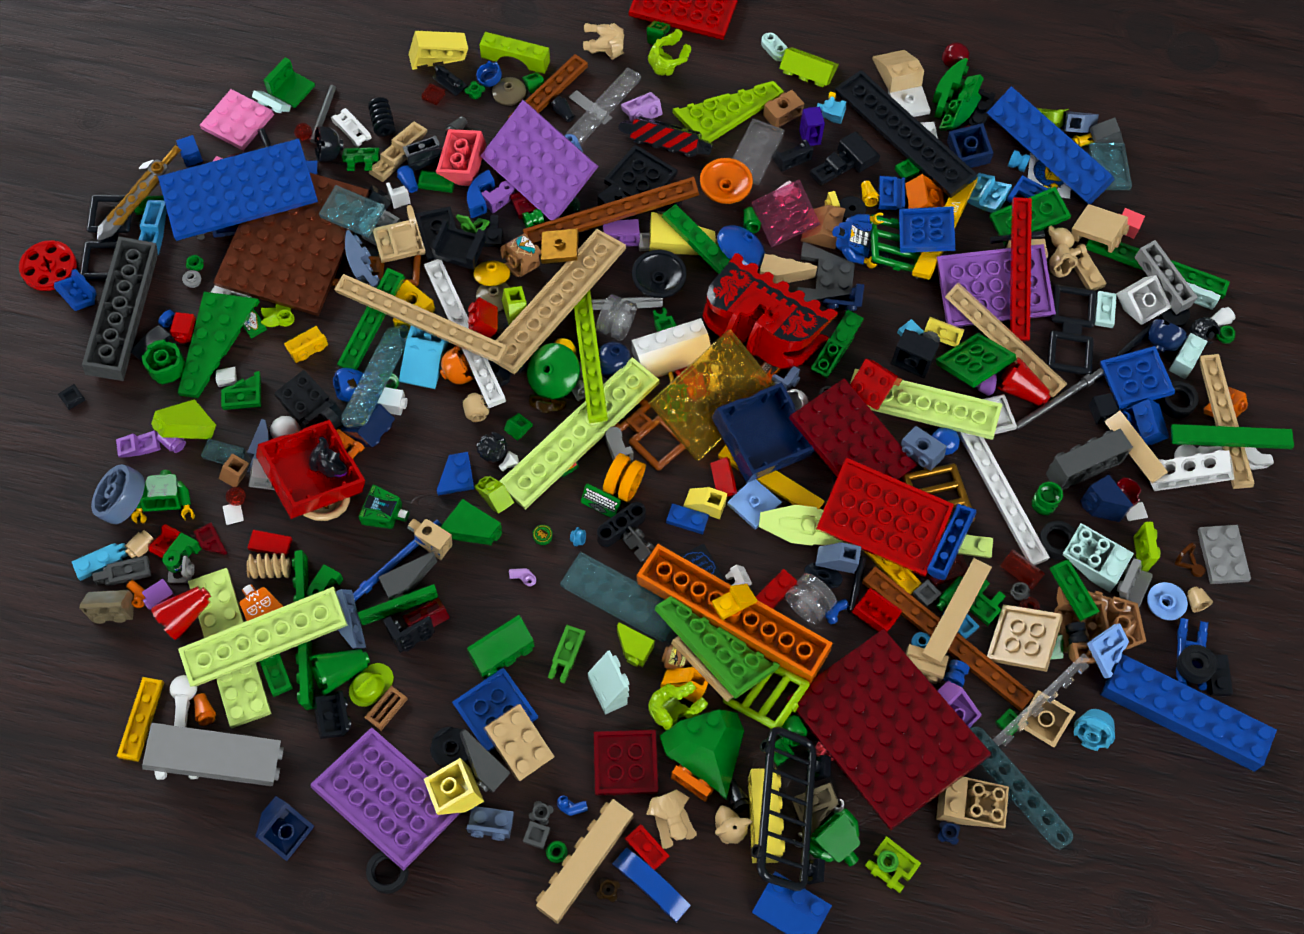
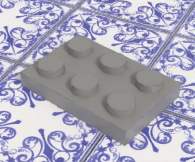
[1197,525,1251,584]

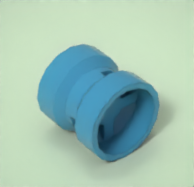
[1008,150,1031,172]

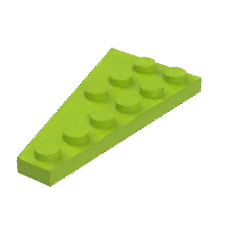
[673,81,784,142]

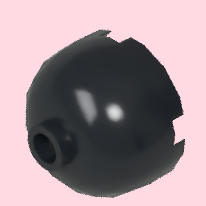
[314,126,343,162]

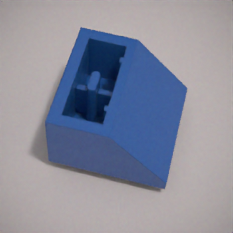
[1121,399,1169,445]

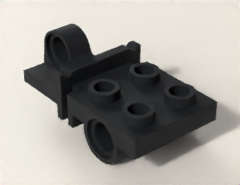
[274,370,348,429]

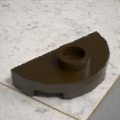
[529,395,566,413]

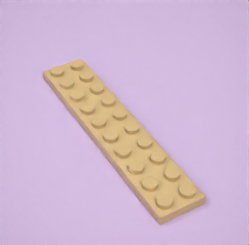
[494,229,626,375]

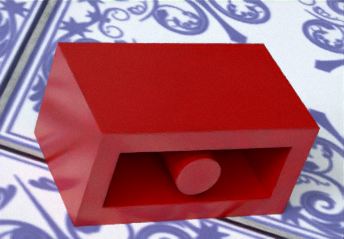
[468,297,498,338]

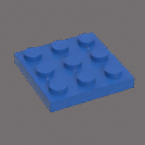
[899,206,955,253]
[1100,346,1175,409]
[452,667,538,752]

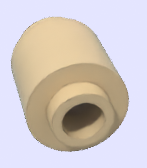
[125,530,155,559]

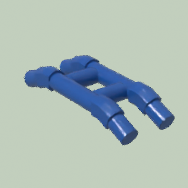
[1176,618,1209,690]

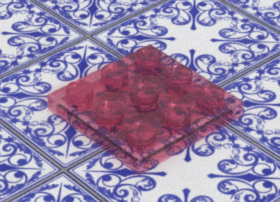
[751,179,820,248]

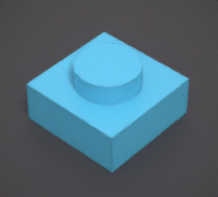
[897,319,924,336]

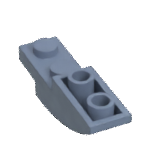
[345,230,380,288]

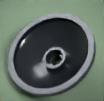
[632,250,687,298]

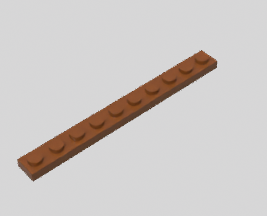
[523,177,699,245]
[862,566,1034,712]

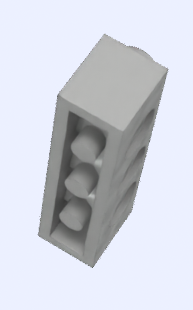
[1135,240,1198,315]

